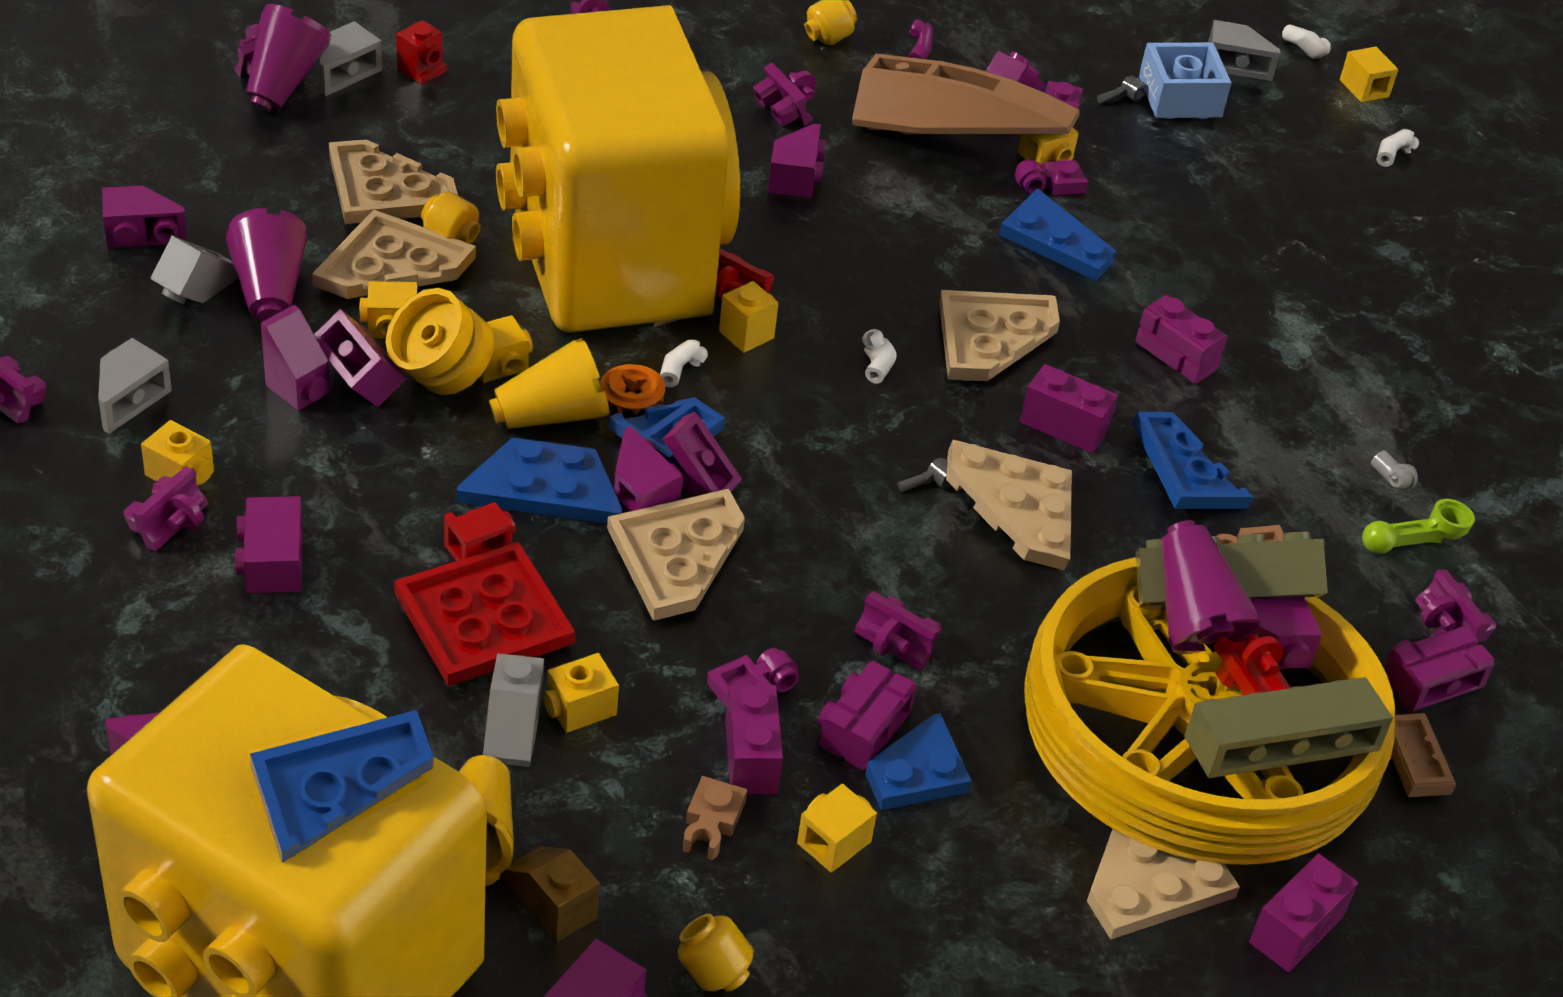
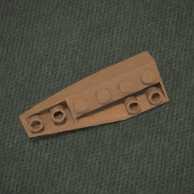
[852,53,1079,135]

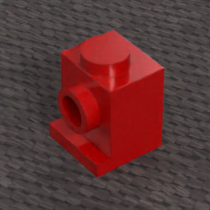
[396,20,448,85]
[444,502,516,561]

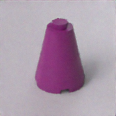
[246,4,332,112]
[226,208,307,322]
[1161,520,1261,654]

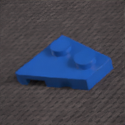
[609,397,725,465]
[865,713,972,810]

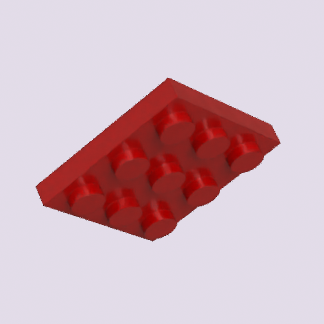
[394,541,575,687]

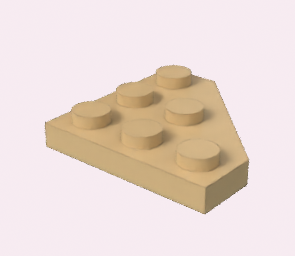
[329,139,458,224]
[312,209,476,299]
[939,290,1060,381]
[946,440,1072,570]
[607,489,745,621]
[1087,829,1240,939]

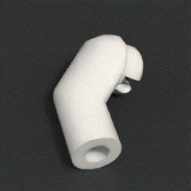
[1282,25,1331,59]
[1376,129,1419,167]
[862,329,897,384]
[660,340,708,388]

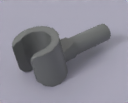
[1097,75,1146,104]
[897,458,953,492]

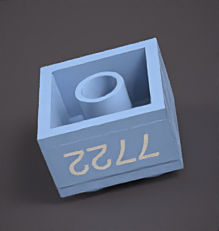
[1139,42,1231,119]

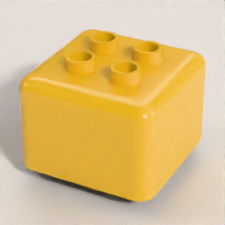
[496,5,740,333]
[87,645,487,997]

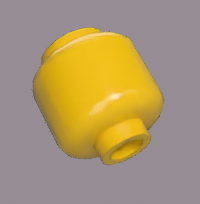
[804,0,857,46]
[421,191,481,244]
[677,914,754,992]

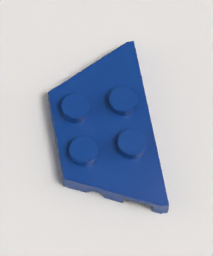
[457,437,622,524]

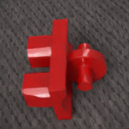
[715,249,774,300]
[1213,634,1291,696]

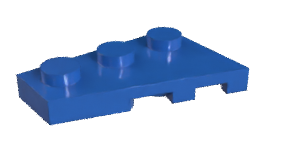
[999,188,1116,281]
[1132,412,1254,509]
[250,710,434,863]

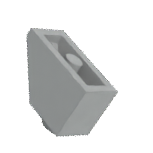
[1208,20,1280,81]
[319,21,382,96]
[150,236,238,304]
[98,338,172,434]
[483,653,544,767]

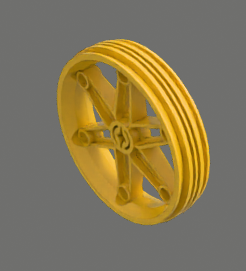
[1024,557,1395,865]

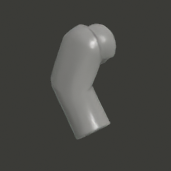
[1371,450,1418,491]

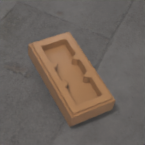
[1391,713,1456,797]

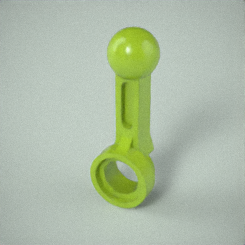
[1362,499,1475,554]

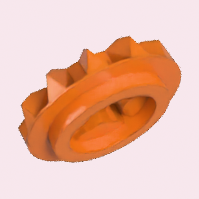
[600,364,666,415]

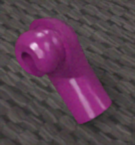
[907,20,933,59]

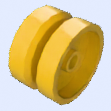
[385,288,494,395]

